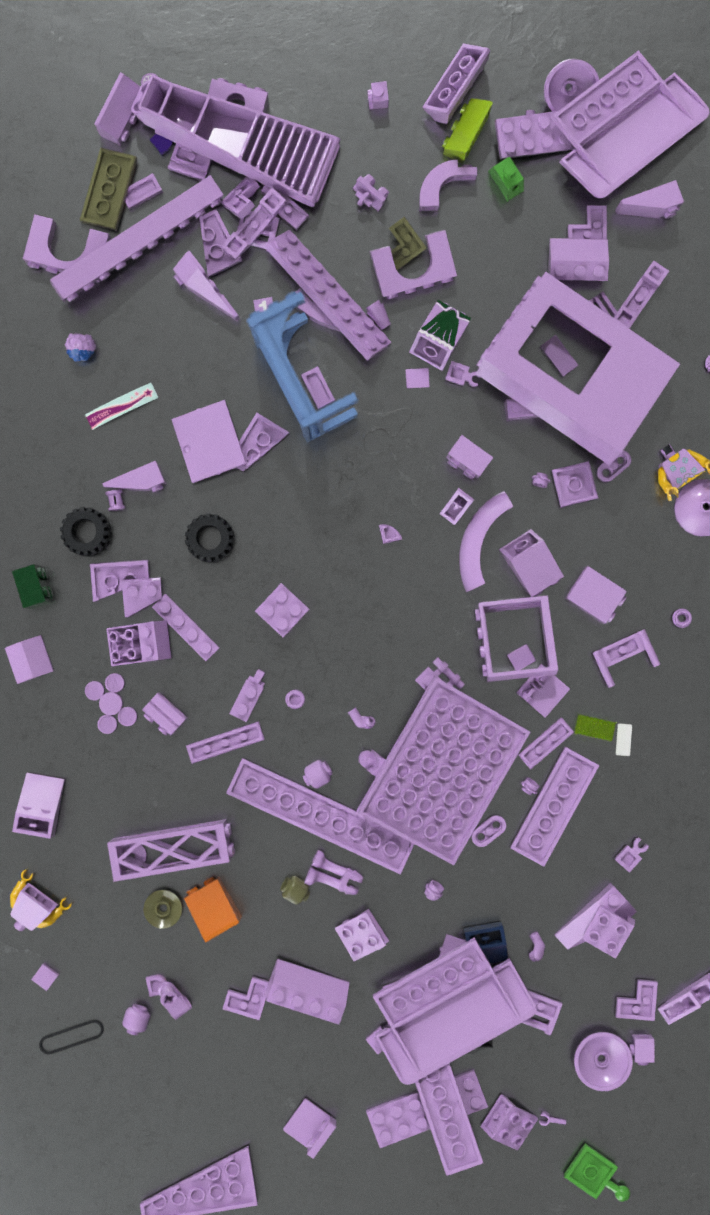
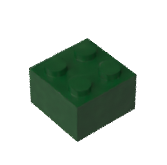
[12,564,54,609]

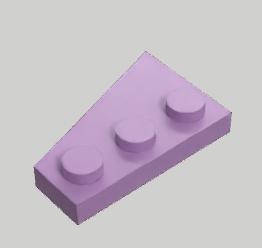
[199,209,242,278]
[237,413,290,472]

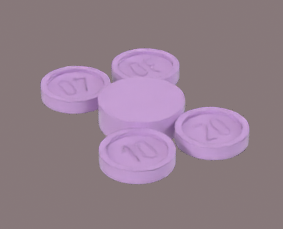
[85,673,137,734]

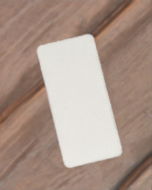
[616,724,632,756]

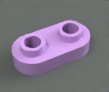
[596,450,631,482]
[471,815,506,847]

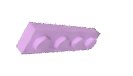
[152,594,220,661]

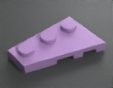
[90,560,150,602]

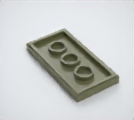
[80,148,138,231]

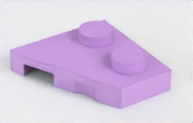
[122,577,162,617]

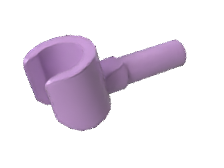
[539,1112,566,1126]

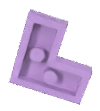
[221,176,260,219]
[567,206,607,239]
[223,976,269,1020]
[615,979,658,1021]

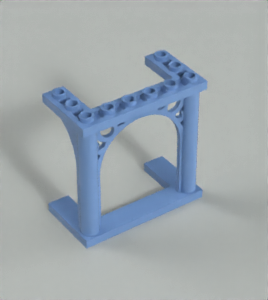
[247,291,358,443]

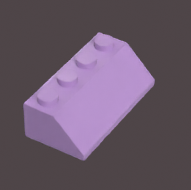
[422,43,490,124]
[264,959,349,1024]

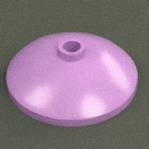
[544,59,599,112]
[674,479,710,536]
[574,1032,633,1091]

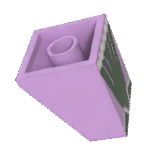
[409,300,471,371]

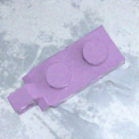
[261,185,309,231]
[229,669,265,722]

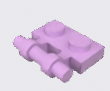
[415,657,465,691]

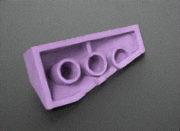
[173,251,240,321]
[555,883,637,949]

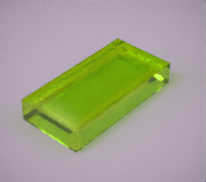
[574,714,616,741]

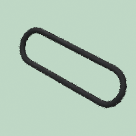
[39,1020,104,1055]

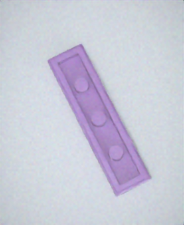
[186,721,265,764]

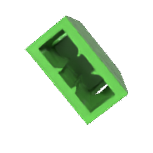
[488,157,524,202]

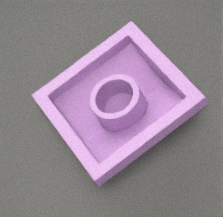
[5,635,54,684]

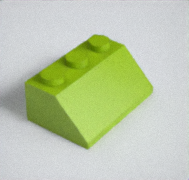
[442,98,493,165]

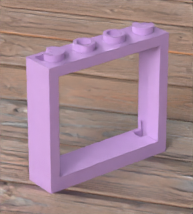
[475,596,558,682]

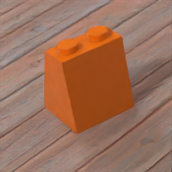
[184,876,242,943]

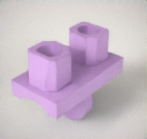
[353,174,389,211]
[359,750,386,776]

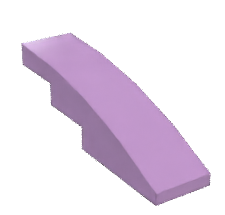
[658,973,710,1025]

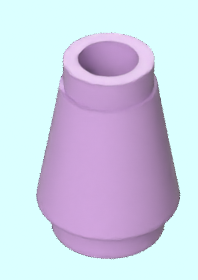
[366,300,391,330]

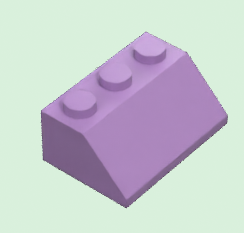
[94,72,140,146]
[548,238,609,281]

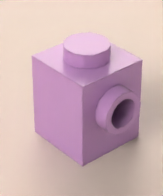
[629,1034,654,1065]

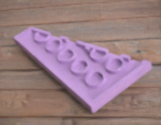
[140,1145,258,1215]

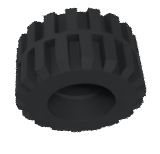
[60,507,112,556]
[185,513,235,563]

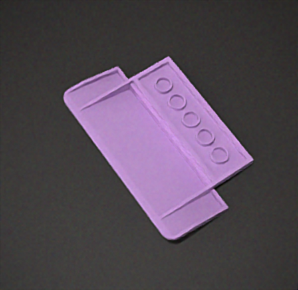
[551,50,709,198]
[373,937,536,1085]

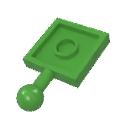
[564,1143,630,1202]

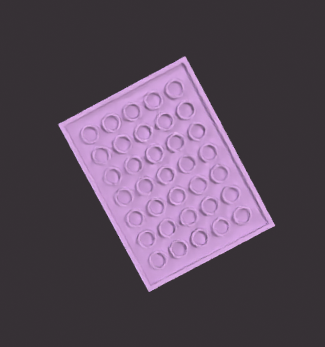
[356,676,530,865]

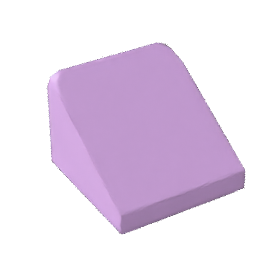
[507,644,536,671]

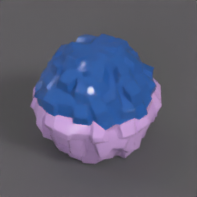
[65,333,96,361]

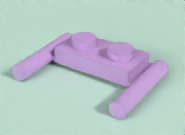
[593,629,660,688]

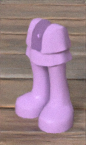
[304,850,363,895]

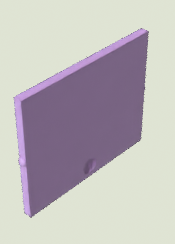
[171,400,246,483]

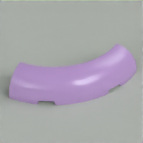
[459,491,513,592]

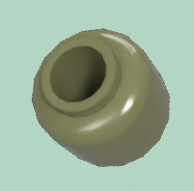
[280,876,310,905]

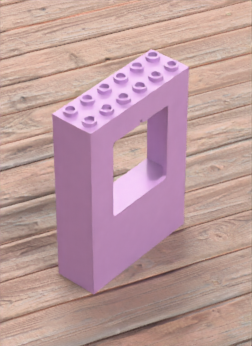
[476,272,680,466]

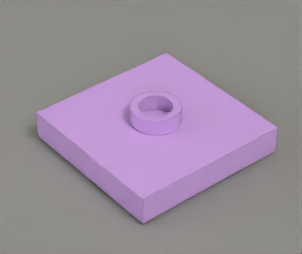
[551,461,598,508]

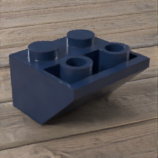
[463,922,508,963]

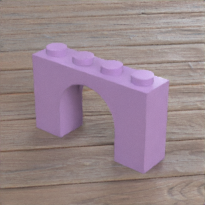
[23,214,112,282]
[370,230,457,299]

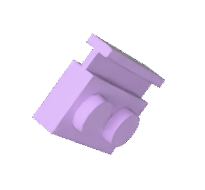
[168,142,212,181]

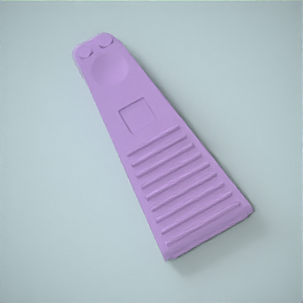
[131,75,341,207]

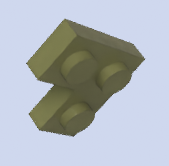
[389,216,427,270]

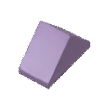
[440,488,474,525]

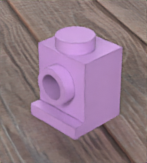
[367,81,389,110]

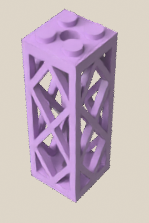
[107,819,235,882]

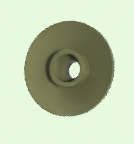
[143,890,182,929]

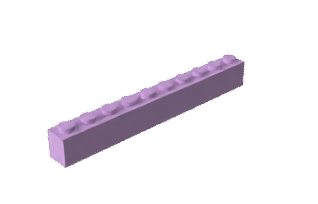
[50,175,223,302]

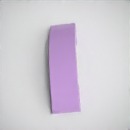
[221,188,286,259]
[614,260,669,328]

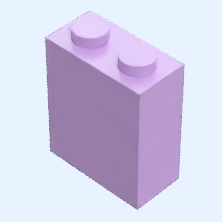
[565,566,627,624]

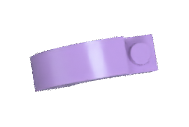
[419,160,477,211]

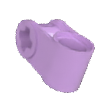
[158,982,192,1020]

